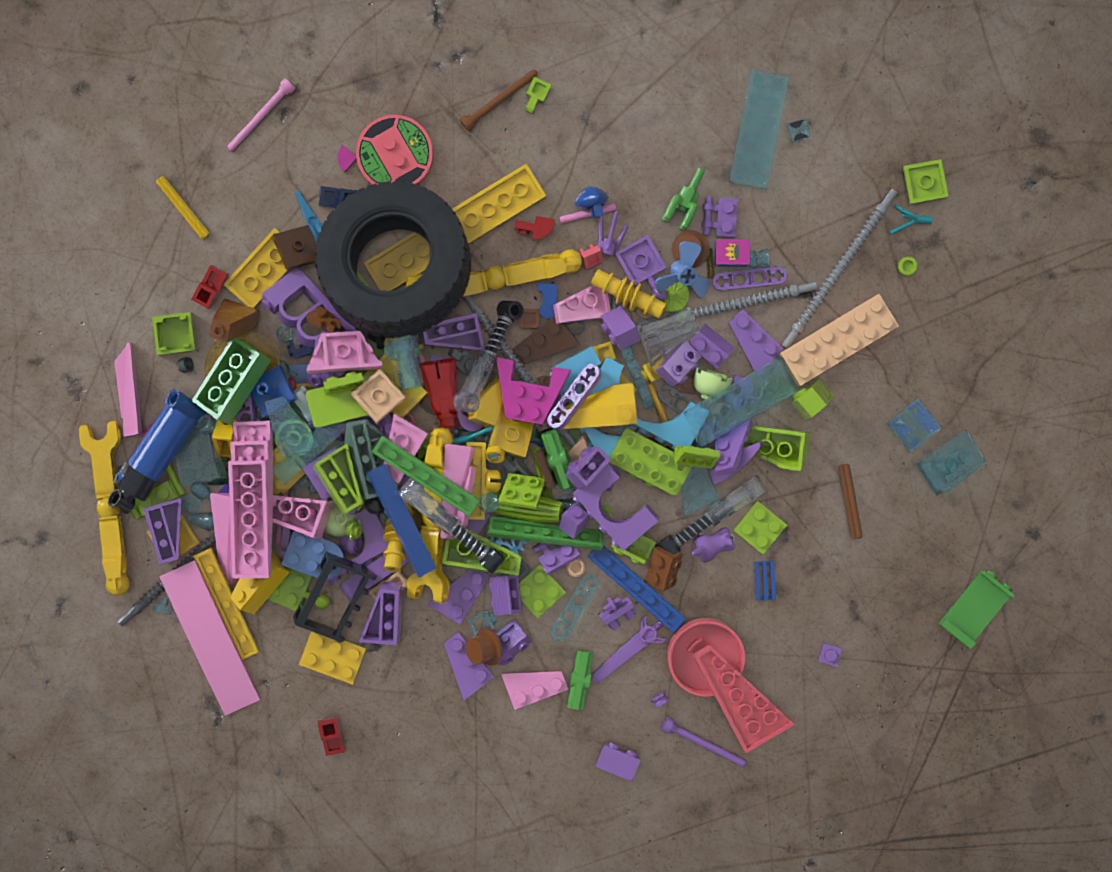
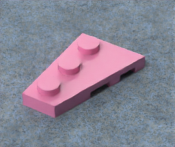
[553,285,611,324]
[384,413,428,484]
[501,671,568,710]

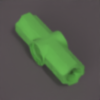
[541,429,573,489]
[567,650,594,710]

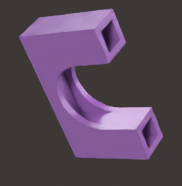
[572,462,659,551]
[322,509,388,584]

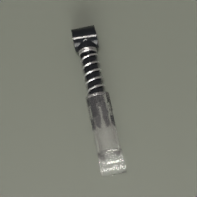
[453,300,523,413]
[655,474,768,554]
[397,478,506,574]

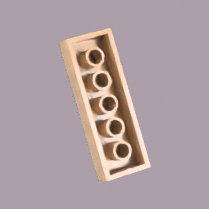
[778,294,899,387]

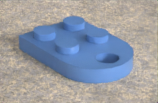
[281,531,344,579]

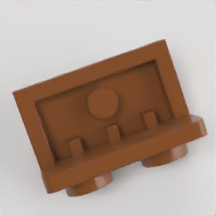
[645,546,683,591]

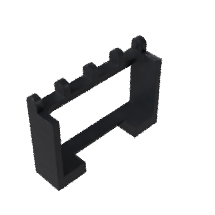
[293,551,377,642]

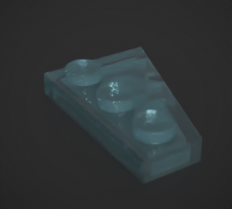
[265,396,320,458]
[682,466,720,516]

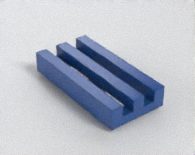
[754,561,776,600]

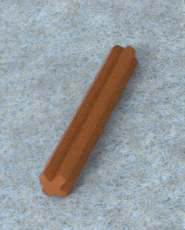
[839,464,863,539]

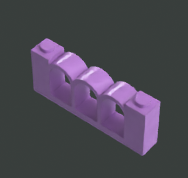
[261,268,374,379]

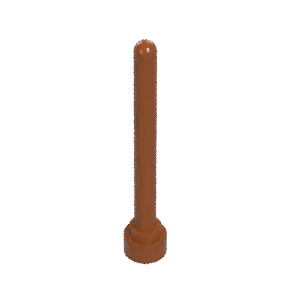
[459,70,538,132]

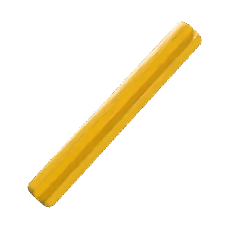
[156,176,210,239]

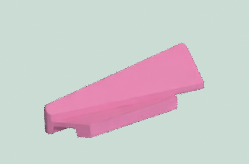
[114,342,143,437]
[441,444,476,539]
[210,493,237,585]

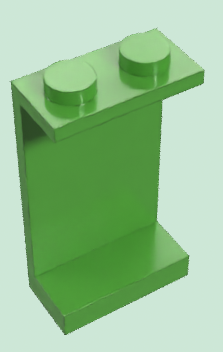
[938,570,1015,649]

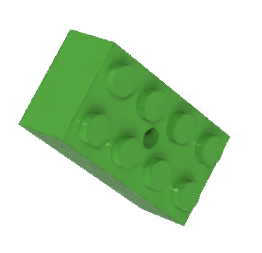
[192,337,271,425]

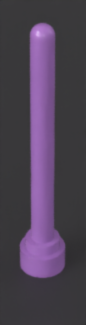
[661,716,747,767]

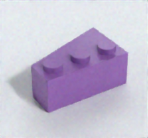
[419,313,485,351]
[144,498,182,565]
[359,582,403,646]

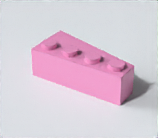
[273,495,334,538]

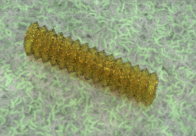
[706,248,715,279]

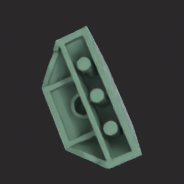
[344,419,385,500]

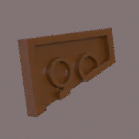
[512,316,581,365]

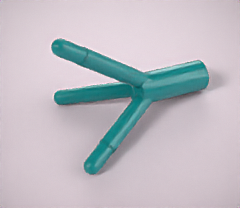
[890,204,933,235]
[452,426,493,449]

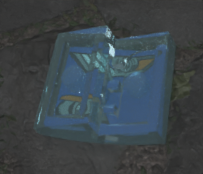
[887,398,942,453]

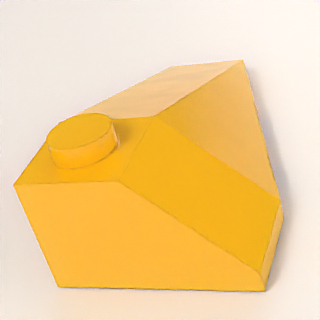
[558,383,637,429]

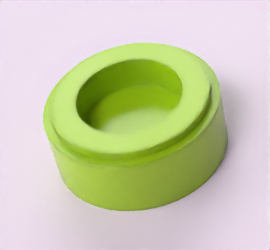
[898,257,918,276]

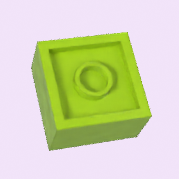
[152,312,199,356]

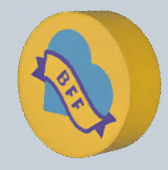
[485,446,505,463]

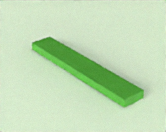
[372,436,480,517]
[488,516,603,550]

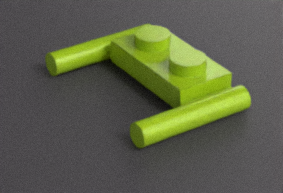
[117,464,186,520]

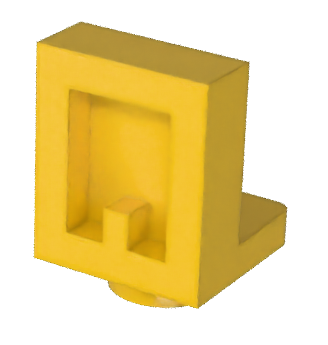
[640,355,664,383]

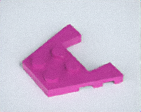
[497,357,571,424]

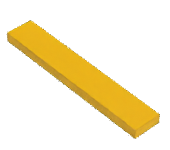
[193,547,260,660]

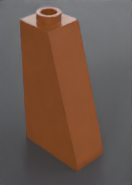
[209,299,259,342]

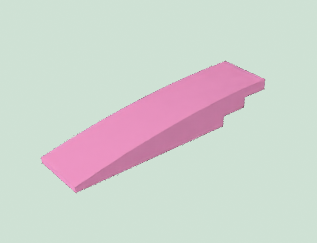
[228,421,273,578]
[159,560,261,716]

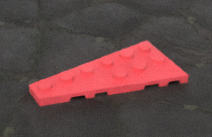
[692,645,795,753]

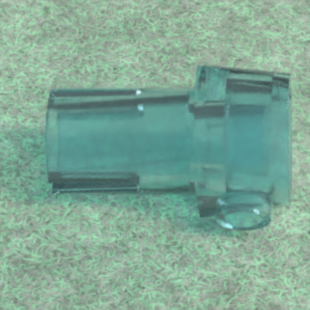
[385,335,424,391]

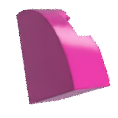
[338,145,357,172]

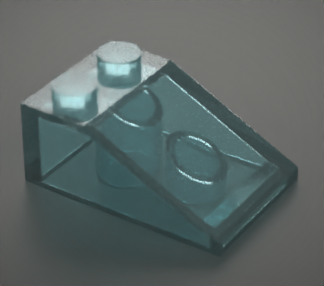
[916,430,987,496]

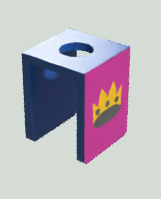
[714,239,750,267]

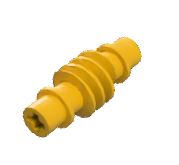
[591,269,667,319]
[383,495,414,573]

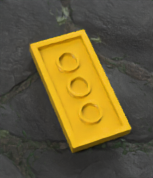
[223,228,289,308]

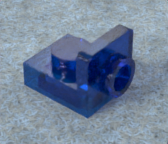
[287,339,314,360]

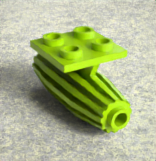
[485,473,563,522]

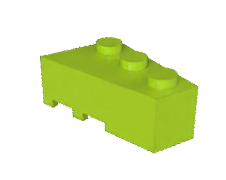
[312,444,362,516]

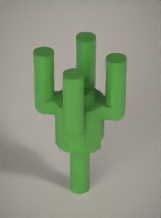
[662,168,705,231]

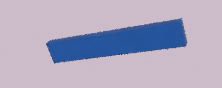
[367,464,437,577]
[587,545,686,633]

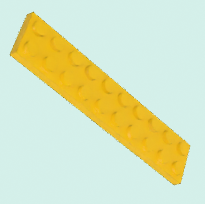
[364,163,547,291]

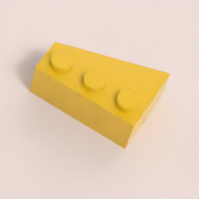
[230,550,290,614]

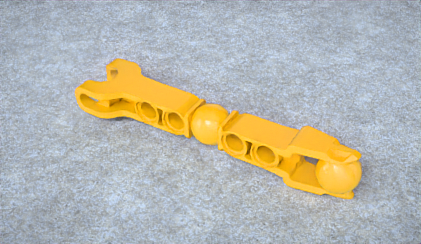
[413,249,582,296]
[79,421,130,596]
[407,428,453,604]

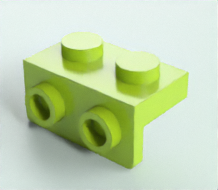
[611,534,657,564]

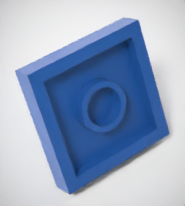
[251,365,297,419]

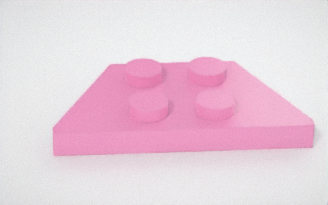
[307,331,382,373]

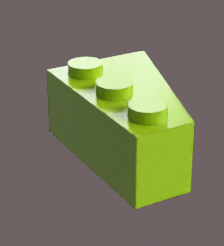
[791,378,834,420]

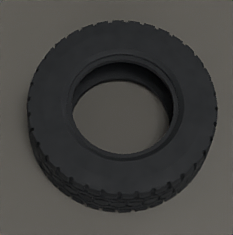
[315,181,471,338]

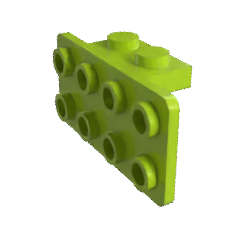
[306,372,373,428]
[609,428,692,495]

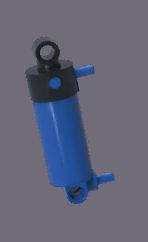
[108,390,207,514]

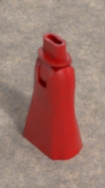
[419,358,457,427]

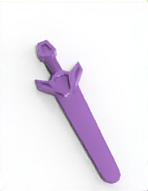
[591,615,666,683]

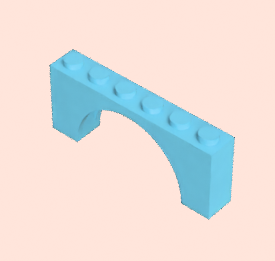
[550,345,639,466]
[588,356,709,449]

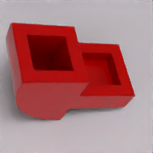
[514,216,555,241]
[191,265,229,309]
[317,717,345,756]

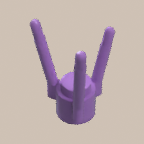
[598,211,628,256]

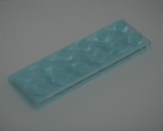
[729,69,789,189]
[683,357,798,447]

